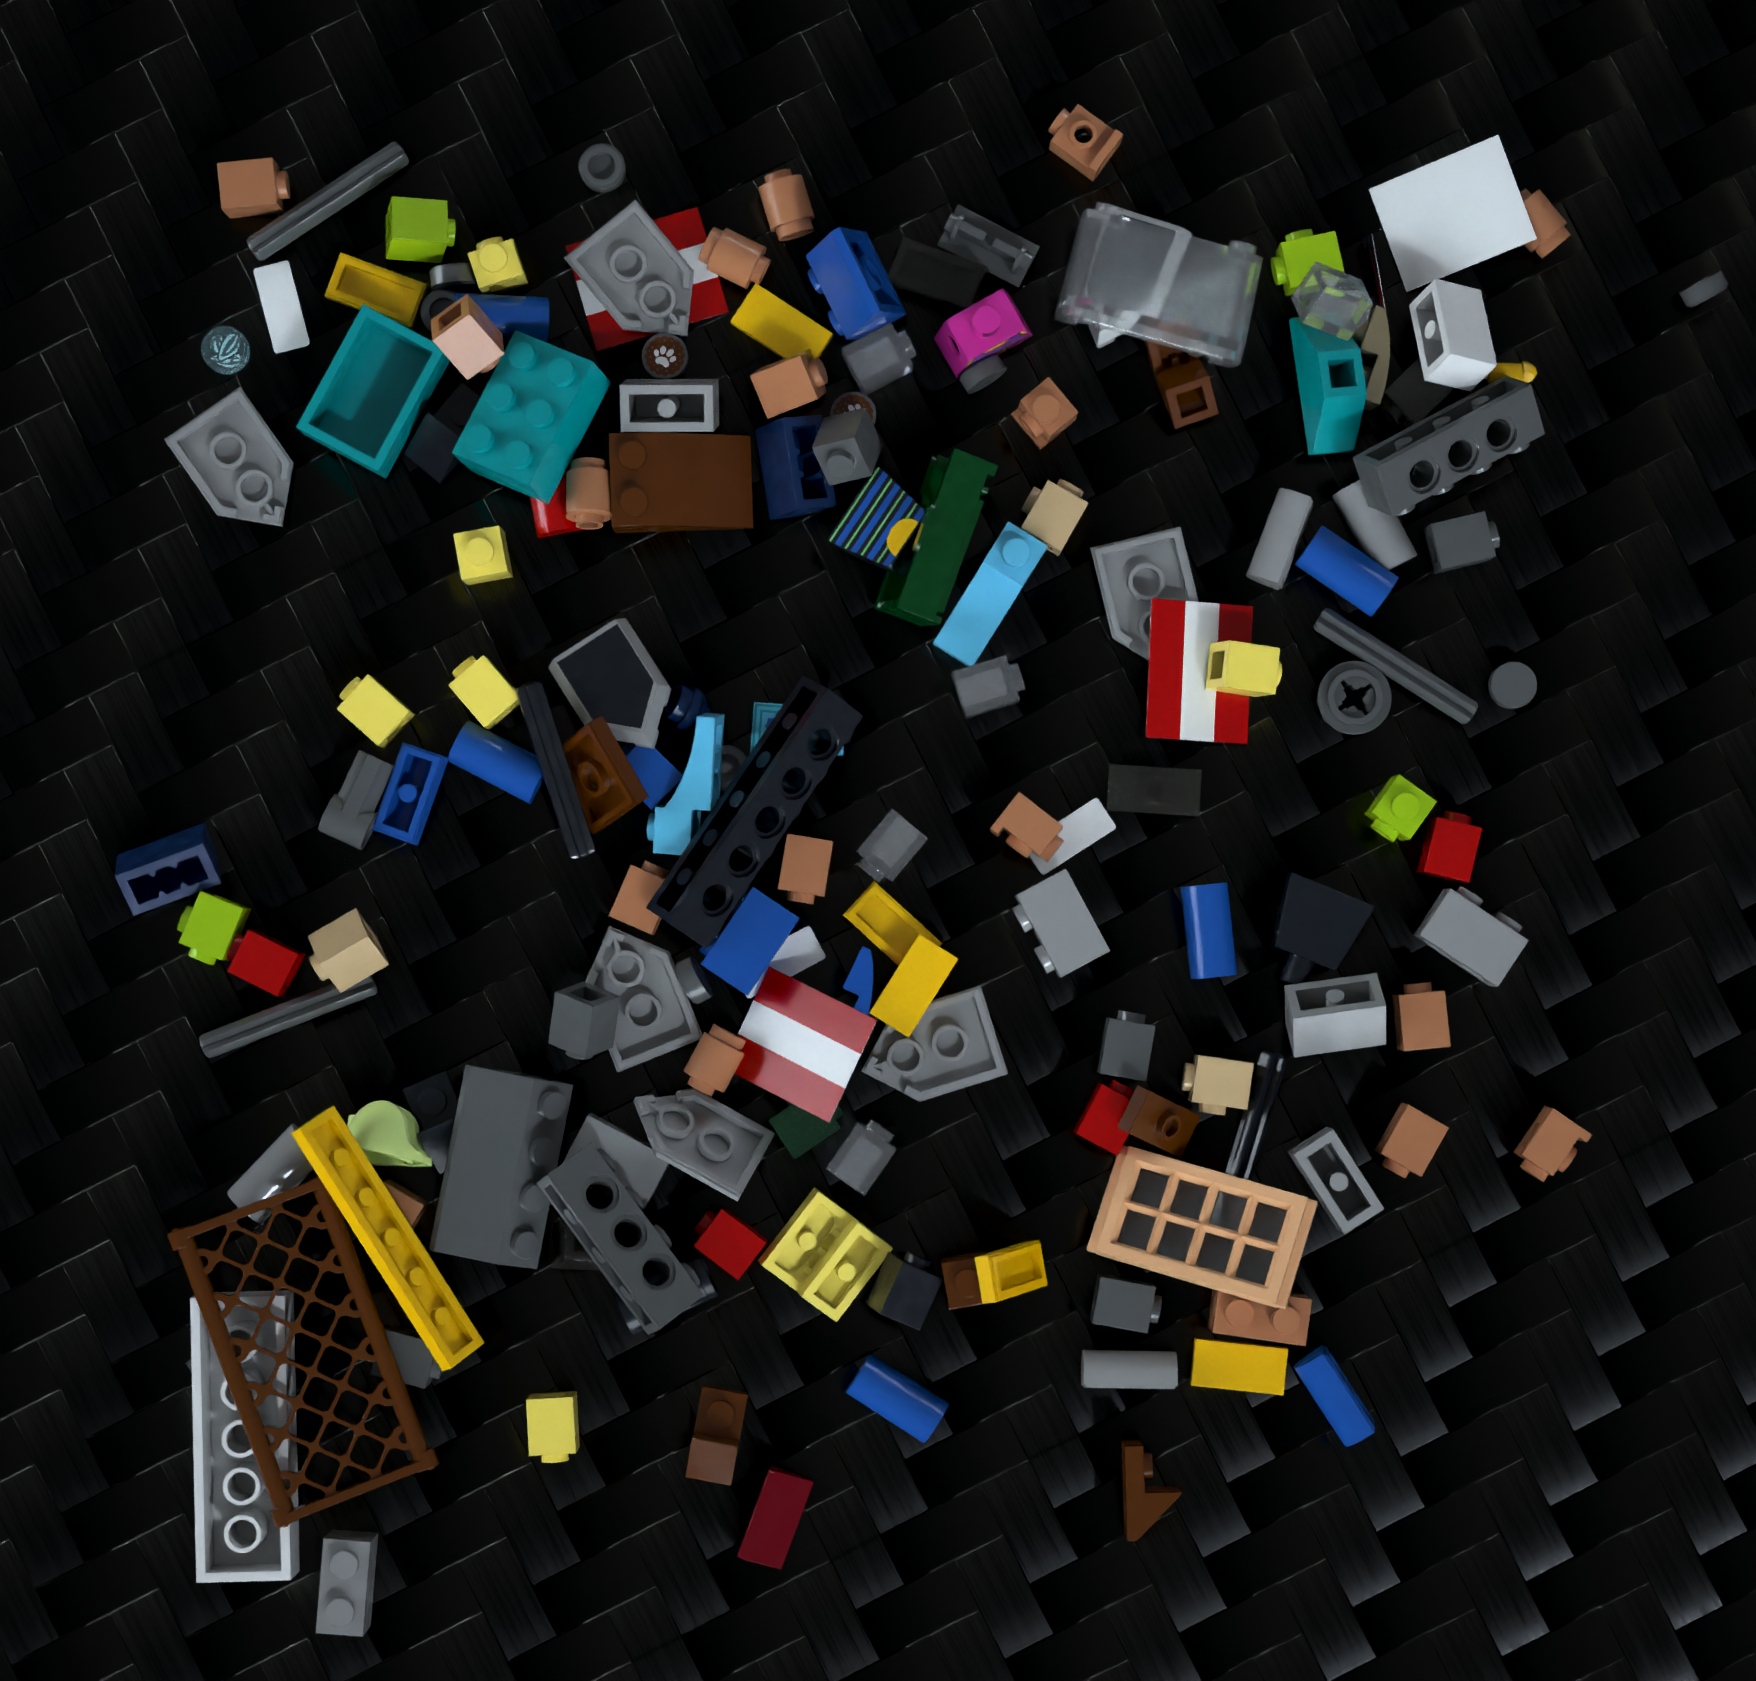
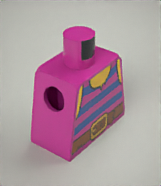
[934,289,1033,379]

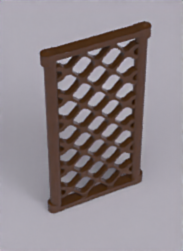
[167,1177,440,1528]

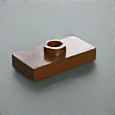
[1117,1085,1201,1158]

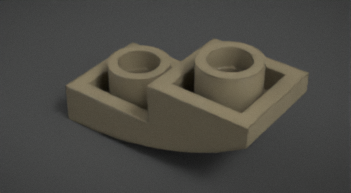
[1350,305,1390,411]

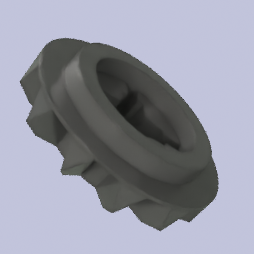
[1316,661,1392,735]

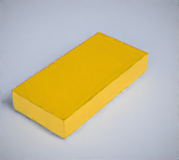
[325,252,429,330]
[730,283,833,359]
[843,881,942,966]
[869,934,958,1038]
[974,1240,1047,1304]
[1189,1337,1288,1396]

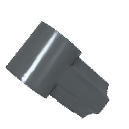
[318,750,394,850]

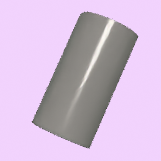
[1332,480,1417,570]
[1246,488,1313,590]
[227,1123,313,1224]
[1081,1350,1178,1389]

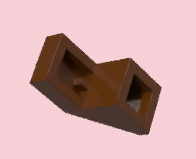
[1141,311,1219,429]

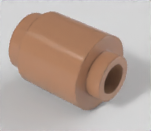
[758,169,815,241]
[1520,188,1571,259]
[698,227,771,289]
[566,457,611,530]
[683,1024,746,1097]

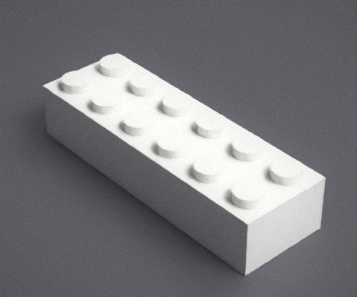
[190,1290,300,1583]

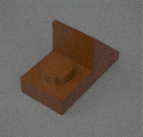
[686,1384,749,1486]
[1121,1440,1182,1541]

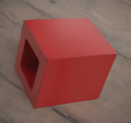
[1417,811,1482,883]
[227,930,306,996]
[1073,1079,1134,1156]
[693,1206,768,1280]

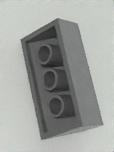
[429,1064,573,1269]

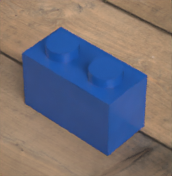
[699,887,800,995]

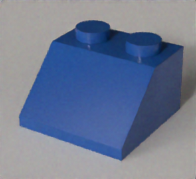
[806,227,907,340]

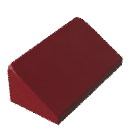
[737,1465,814,1569]

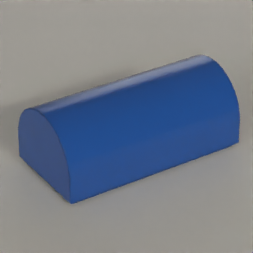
[454,292,550,343]
[1294,525,1399,617]
[448,720,544,804]
[372,742,448,846]
[1180,882,1237,979]
[1293,1345,1375,1447]
[845,1352,949,1443]

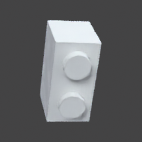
[1409,278,1497,391]

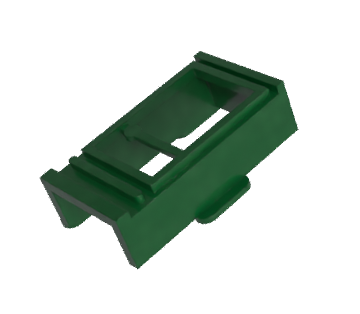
[874,448,998,627]

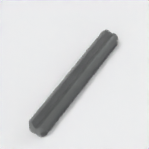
[246,142,409,261]
[1314,608,1478,724]
[199,975,377,1058]

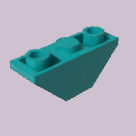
[1289,315,1367,455]

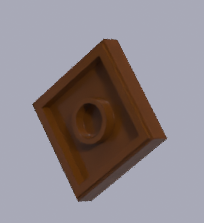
[562,716,649,834]

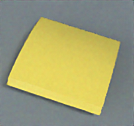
[758,1187,893,1322]

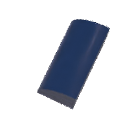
[755,415,837,520]
[115,823,221,916]

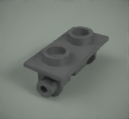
[937,204,1040,288]

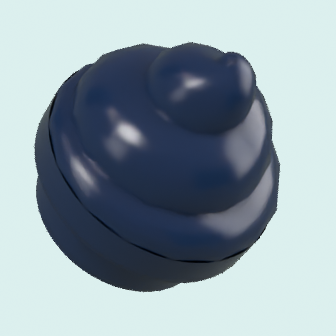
[663,684,712,731]

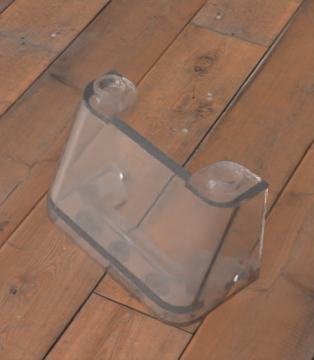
[1054,202,1263,368]

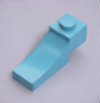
[933,521,1048,669]
[647,713,725,855]

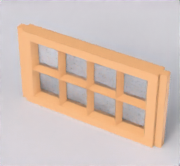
[1087,1145,1318,1309]

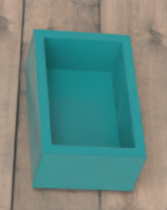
[296,304,450,479]
[452,330,611,504]

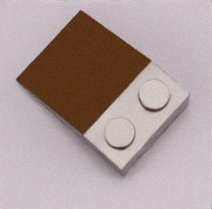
[609,432,754,533]

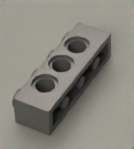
[1353,375,1545,516]
[537,1143,704,1335]

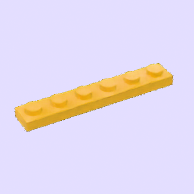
[291,1106,485,1371]

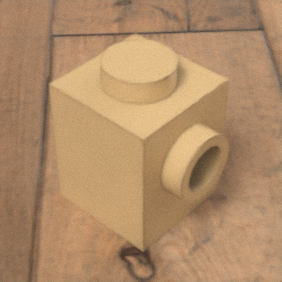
[1020,479,1088,556]
[308,908,389,993]
[1181,1054,1254,1115]

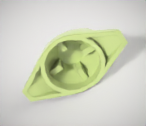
[347,1100,432,1167]

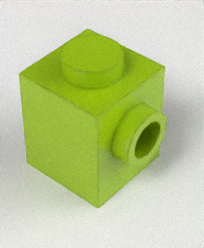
[385,196,456,263]
[1271,229,1345,296]
[1365,774,1437,842]
[177,891,251,965]

